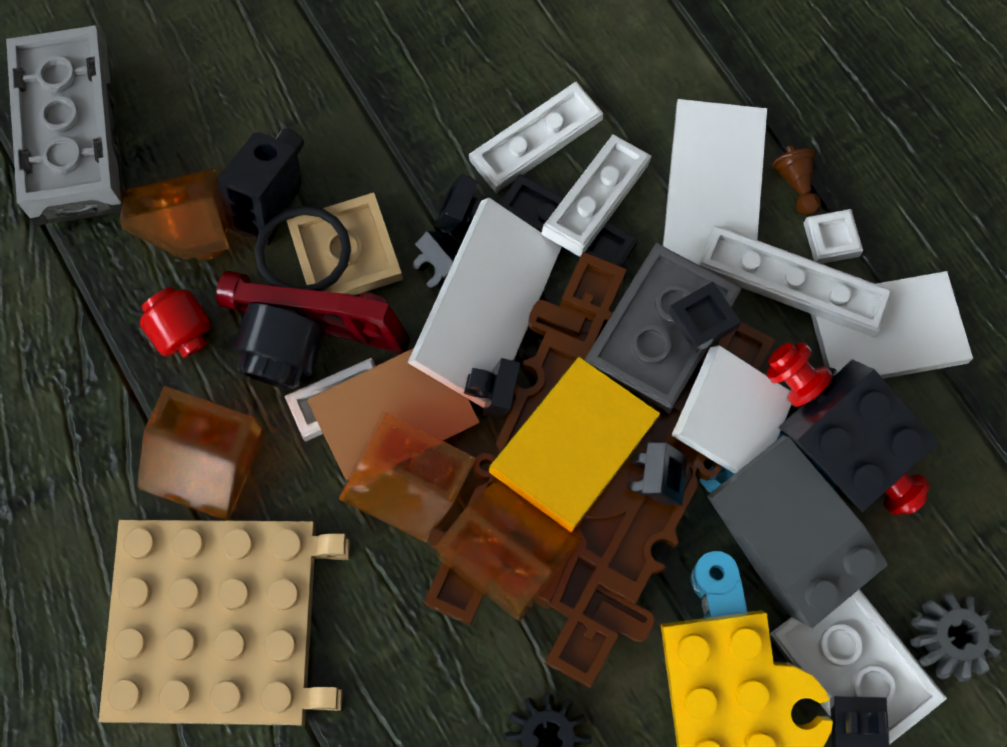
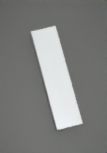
[698,224,893,338]

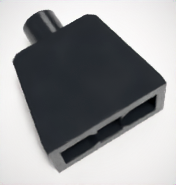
[217,128,304,245]

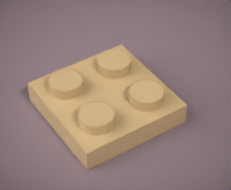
[286,192,403,296]

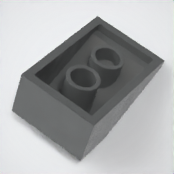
[707,435,888,628]

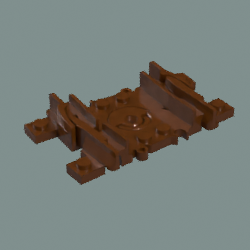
[423,252,776,689]

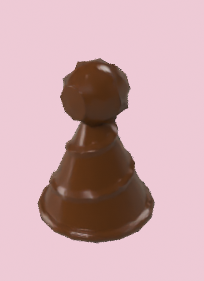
[772,145,821,216]

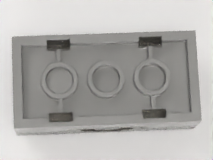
[6,25,127,226]

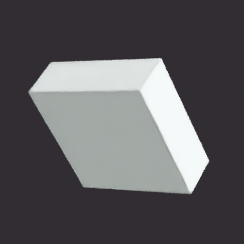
[803,209,863,264]

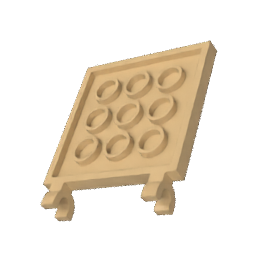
[98,520,350,726]

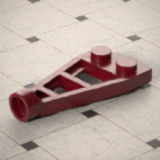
[216,271,410,354]

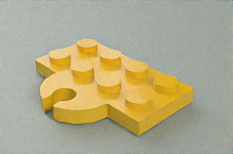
[661,610,833,747]

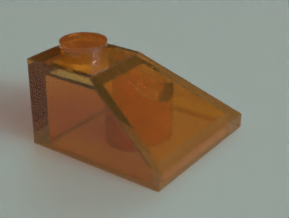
[119,168,229,260]

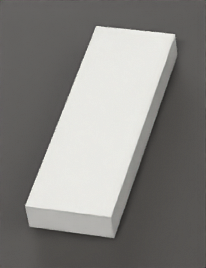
[469,82,603,193]
[541,134,651,257]

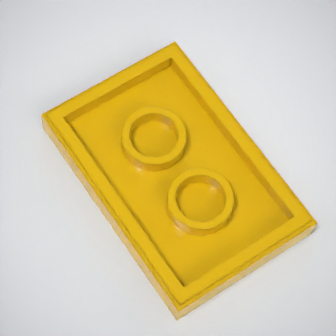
[489,357,660,533]

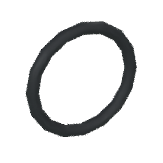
[254,205,351,291]

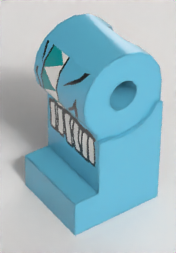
[691,551,747,618]

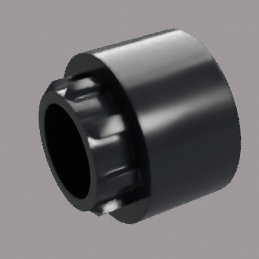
[232,303,326,390]

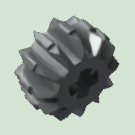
[910,593,1002,682]

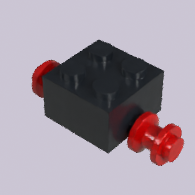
[766,342,939,515]

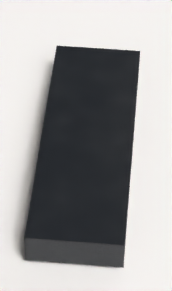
[499,174,638,268]

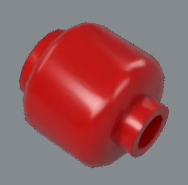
[139,286,212,359]

